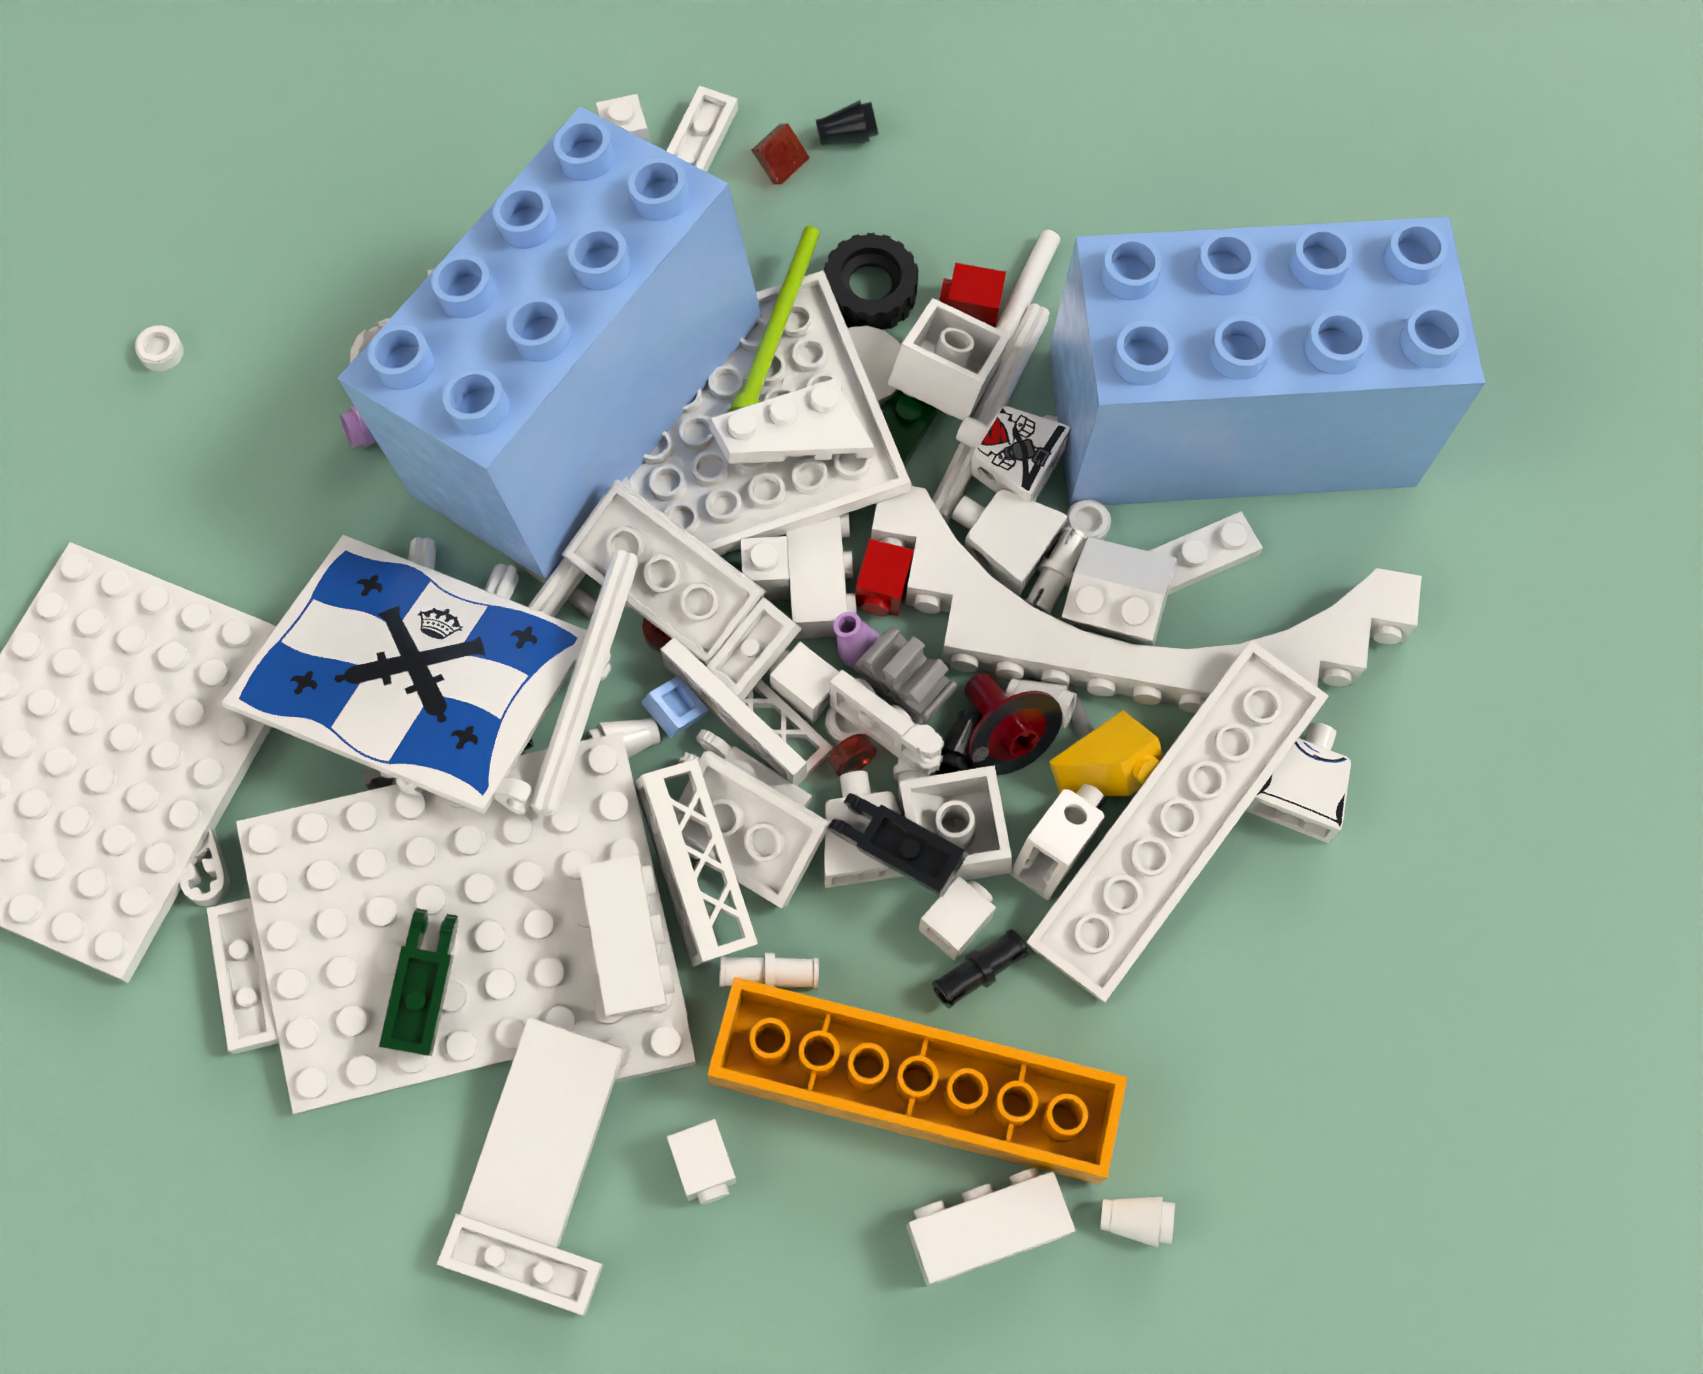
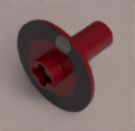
[964,673,1062,775]

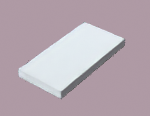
[561,480,766,665]
[460,1017,625,1248]

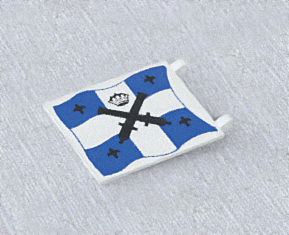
[222,535,611,814]

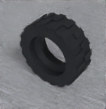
[824,233,919,330]

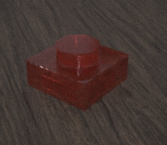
[751,123,810,184]

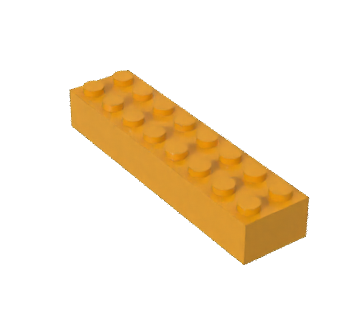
[707,977,1128,1185]

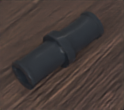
[932,929,1029,1009]

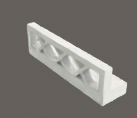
[661,637,833,786]
[634,759,758,967]

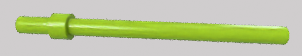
[729,226,820,412]

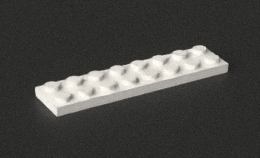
[1025,640,1329,1003]

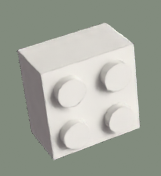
[887,298,1011,421]

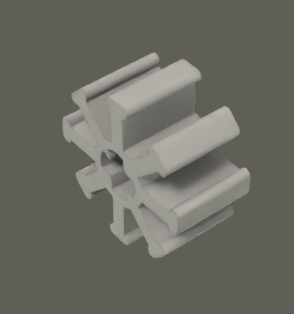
[854,627,957,725]

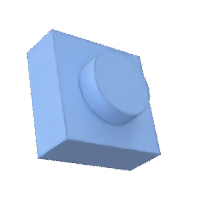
[641,675,708,738]

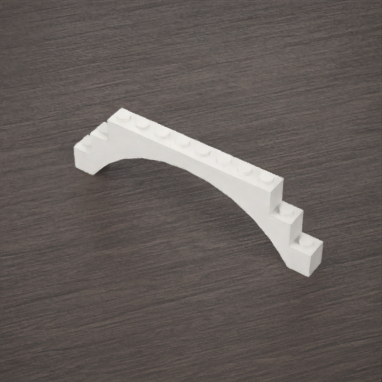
[871,486,1422,713]

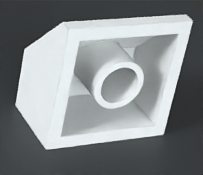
[1062,537,1177,646]
[899,765,1012,881]

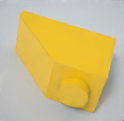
[1049,710,1163,796]

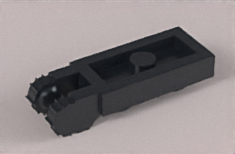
[827,792,967,897]

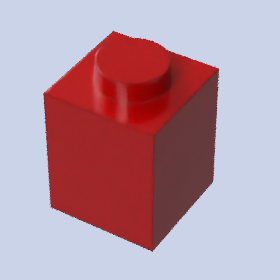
[939,262,1006,328]
[855,539,914,616]

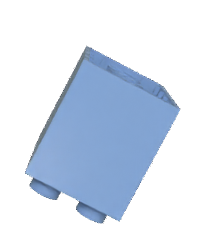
[337,106,762,580]
[1049,217,1485,507]

